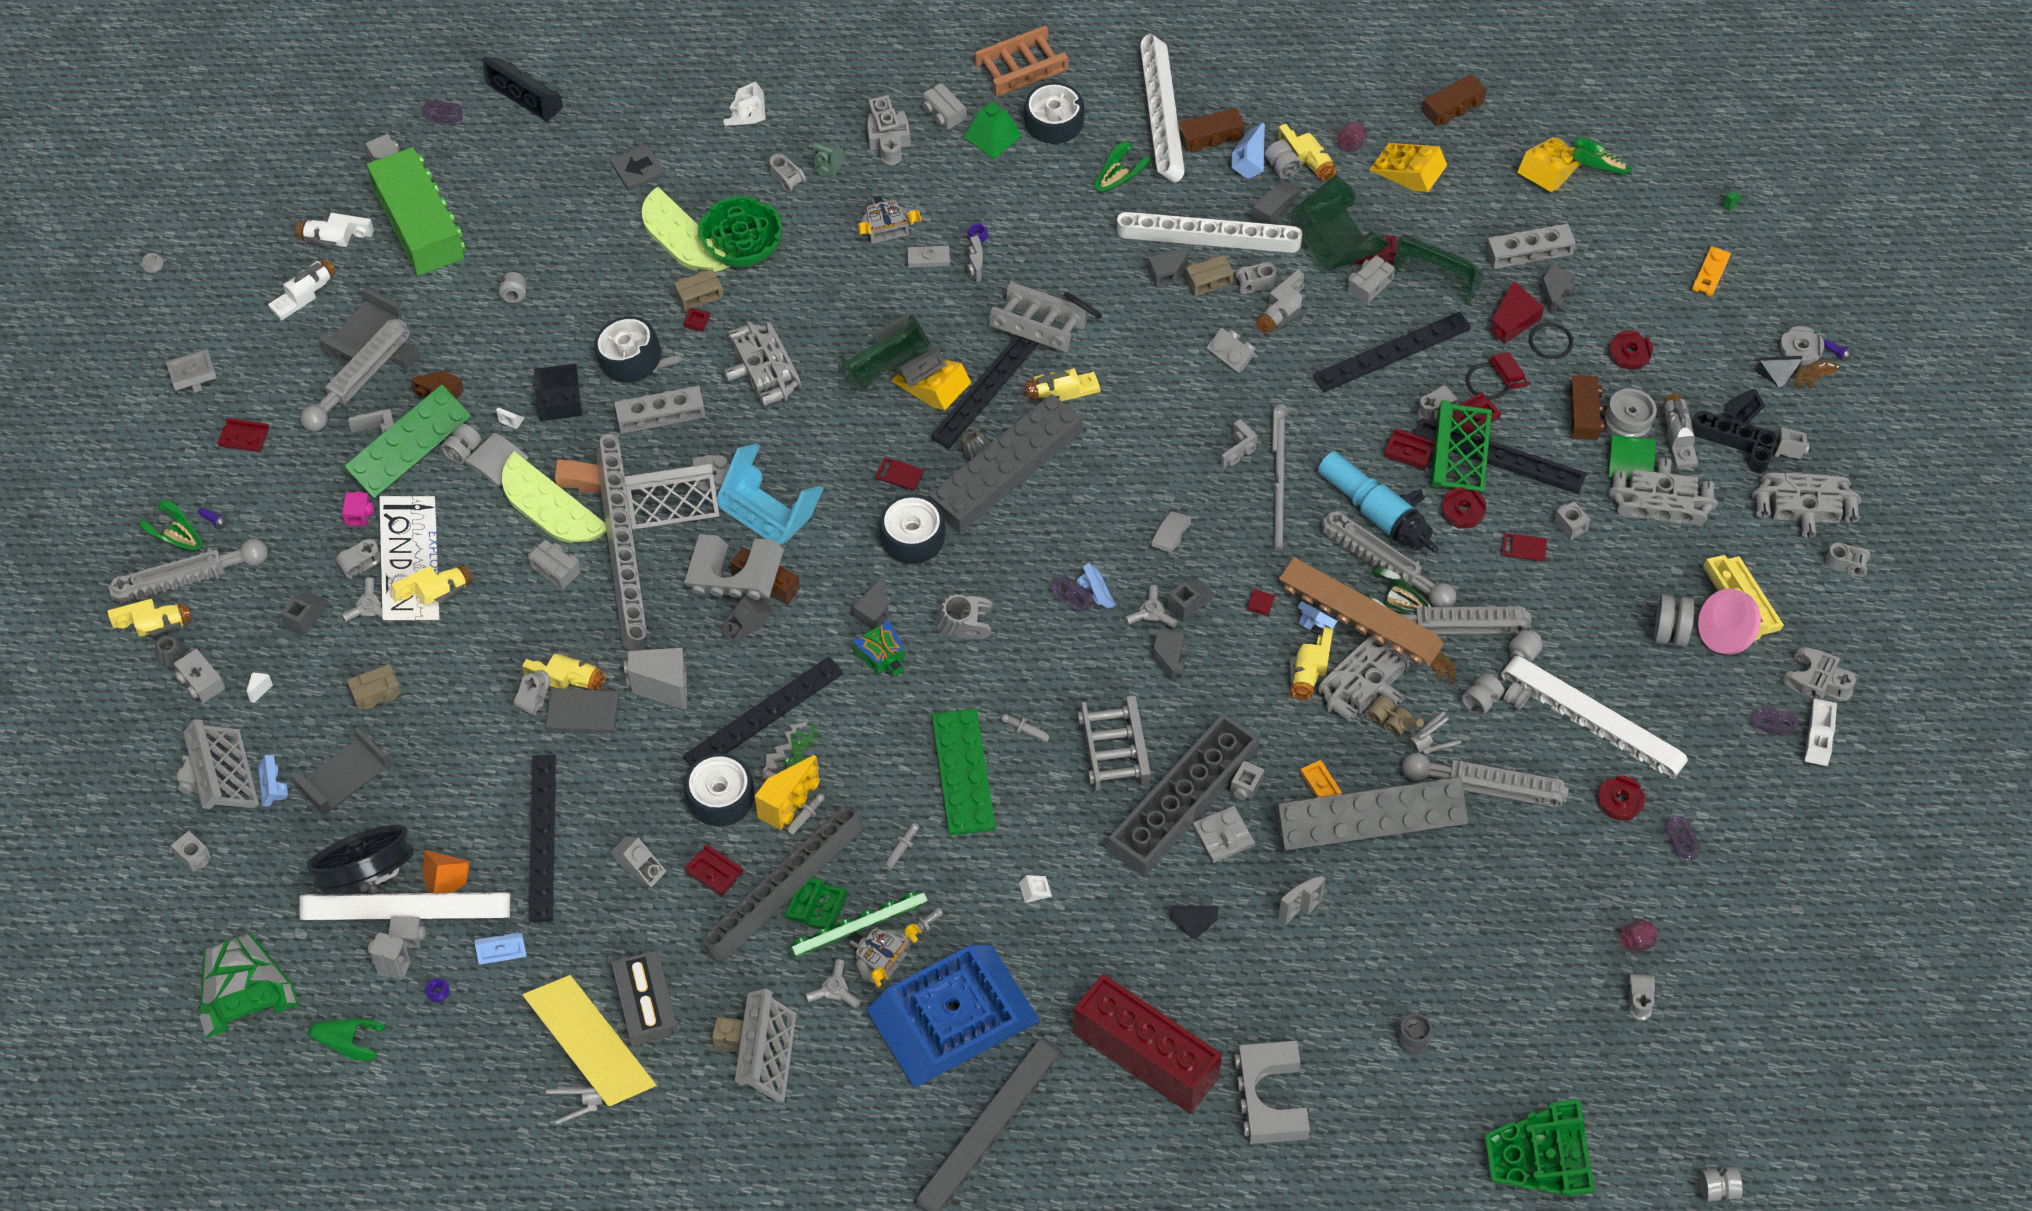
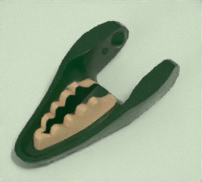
[1363,568,1431,614]

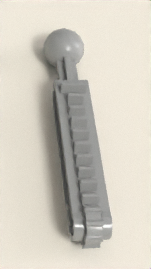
[300,319,410,432]
[1322,512,1456,607]
[108,538,268,604]
[1389,606,1532,635]
[1402,753,1569,808]

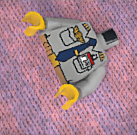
[858,196,922,244]
[850,924,922,987]

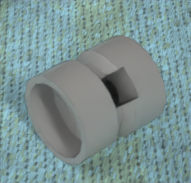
[1265,140,1302,179]
[441,423,481,464]
[1461,673,1504,716]
[1699,1166,1743,1202]

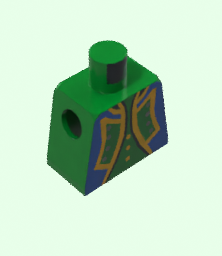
[853,620,904,676]

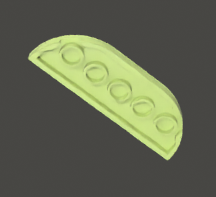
[642,187,729,272]
[502,451,607,543]

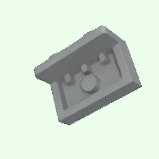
[1206,328,1259,373]

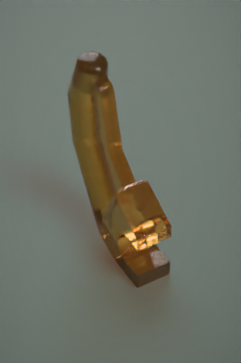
[1796,360,1840,389]
[1431,651,1456,685]

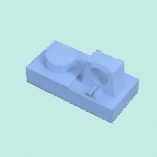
[1077,563,1116,609]
[1297,601,1337,630]
[258,755,288,806]
[475,932,526,965]

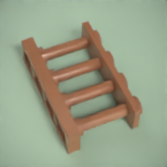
[975,26,1068,97]

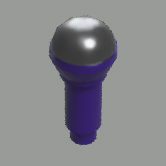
[1823,339,1852,361]
[198,508,228,529]

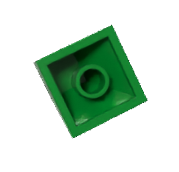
[964,101,1022,159]

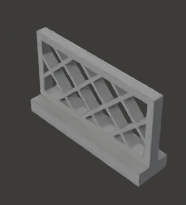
[624,464,720,530]
[183,719,259,809]
[735,988,797,1102]

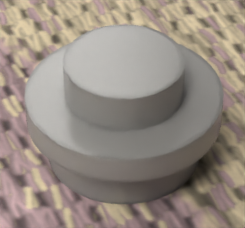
[142,253,164,273]

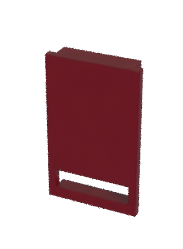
[1489,352,1530,389]
[875,457,924,490]
[1502,533,1547,562]

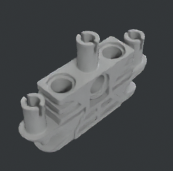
[723,321,801,407]
[1608,458,1718,525]
[1752,473,1862,538]
[1318,635,1413,722]

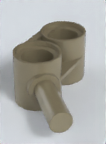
[1365,695,1424,738]

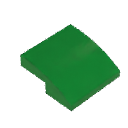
[1608,435,1656,481]
[784,878,849,931]

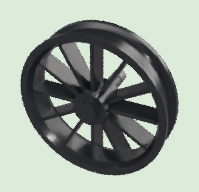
[307,825,414,894]

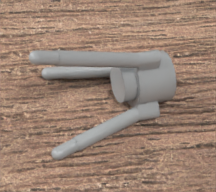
[1409,711,1462,755]
[545,1086,603,1124]

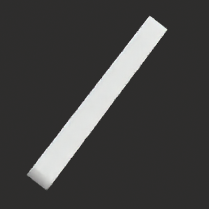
[1140,34,1184,183]
[1117,212,1302,253]
[1501,656,1688,779]
[299,892,510,920]

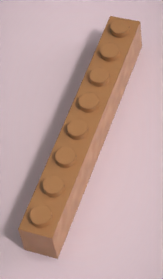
[1279,558,1444,666]

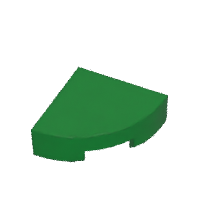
[1723,192,1741,211]

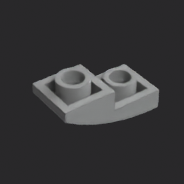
[869,95,899,132]
[967,235,983,282]
[1152,511,1191,552]

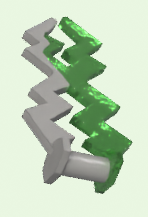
[762,722,820,781]

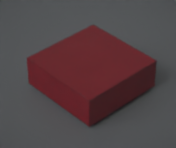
[683,308,710,332]
[1247,589,1275,616]

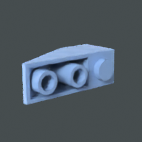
[1232,123,1265,179]

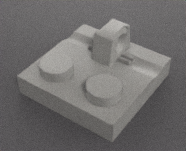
[166,349,217,392]
[1192,806,1255,863]

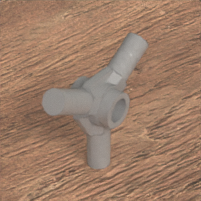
[341,578,392,623]
[1125,585,1178,628]
[805,959,861,1009]

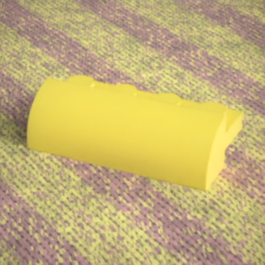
[1703,555,1784,641]

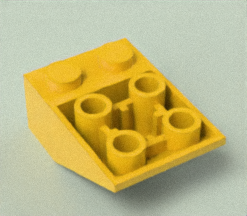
[1517,137,1581,192]
[1369,143,1447,192]
[891,360,971,410]
[755,755,820,830]

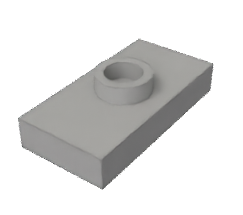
[908,246,950,268]

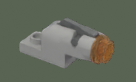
[1257,270,1304,334]
[1663,393,1698,469]

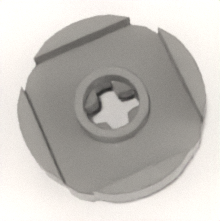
[1780,326,1824,365]
[690,455,730,495]

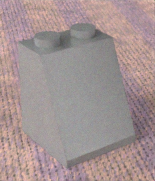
[624,648,687,709]

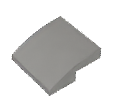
[465,433,528,487]
[1278,876,1326,926]

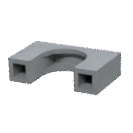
[684,534,784,600]
[1234,1041,1310,1144]

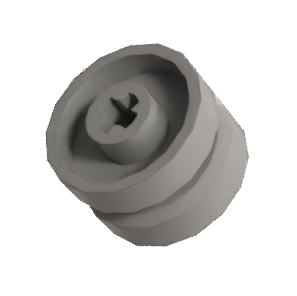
[1604,388,1657,438]
[1654,594,1694,647]

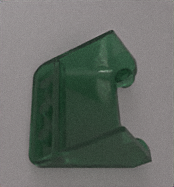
[1291,175,1389,270]
[1394,235,1484,305]
[838,313,930,390]

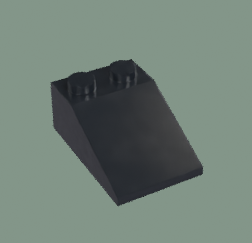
[534,363,583,421]

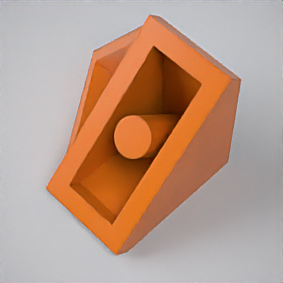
[422,850,470,893]

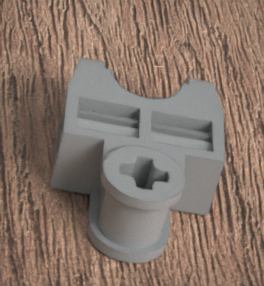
[867,111,911,165]
[1783,647,1856,701]

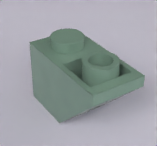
[813,142,844,178]

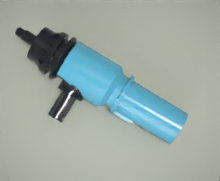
[1318,451,1438,553]

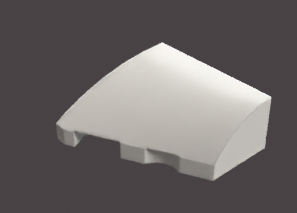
[724,82,766,126]

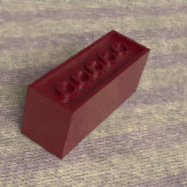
[1073,974,1222,1114]

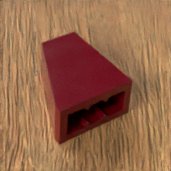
[1490,282,1544,344]

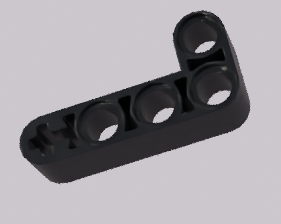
[1692,411,1777,473]

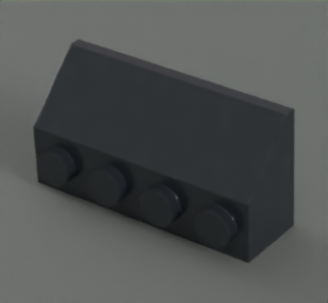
[482,57,563,122]

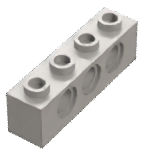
[1486,224,1576,269]
[614,386,705,434]

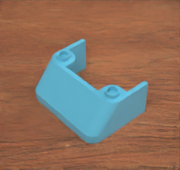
[717,444,824,545]

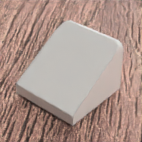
[496,408,524,429]
[247,673,273,703]
[1019,875,1052,903]

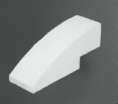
[1805,698,1837,766]

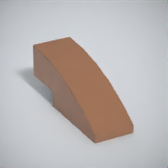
[555,460,625,493]

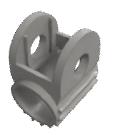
[935,593,993,639]

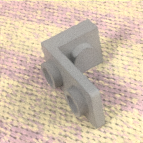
[348,409,394,434]
[1221,419,1257,469]

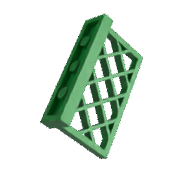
[1430,400,1492,493]

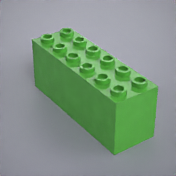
[367,147,466,276]

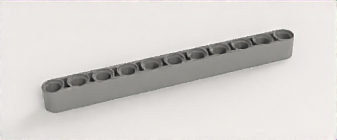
[596,434,646,651]

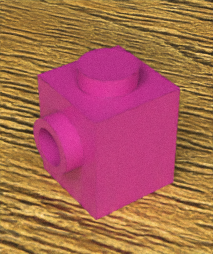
[342,492,374,526]

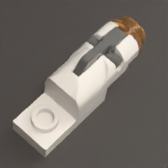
[296,213,374,248]
[268,259,336,321]

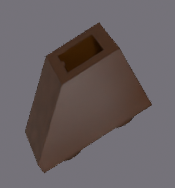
[411,371,464,400]

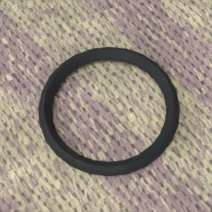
[1064,292,1102,318]
[1529,323,1574,359]
[1465,363,1511,400]

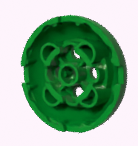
[698,196,782,268]

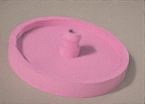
[1698,589,1761,655]

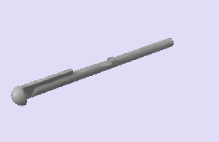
[1272,404,1289,551]

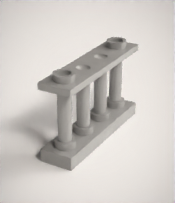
[989,282,1088,352]
[1077,696,1151,791]

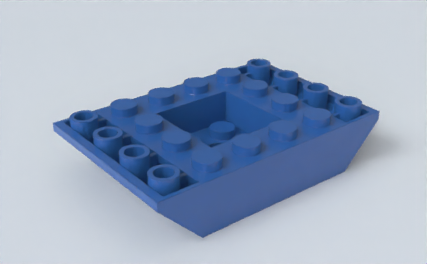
[867,945,1040,1088]

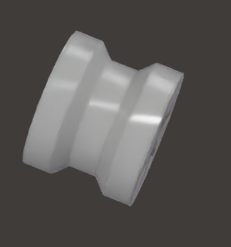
[1503,682,1531,710]

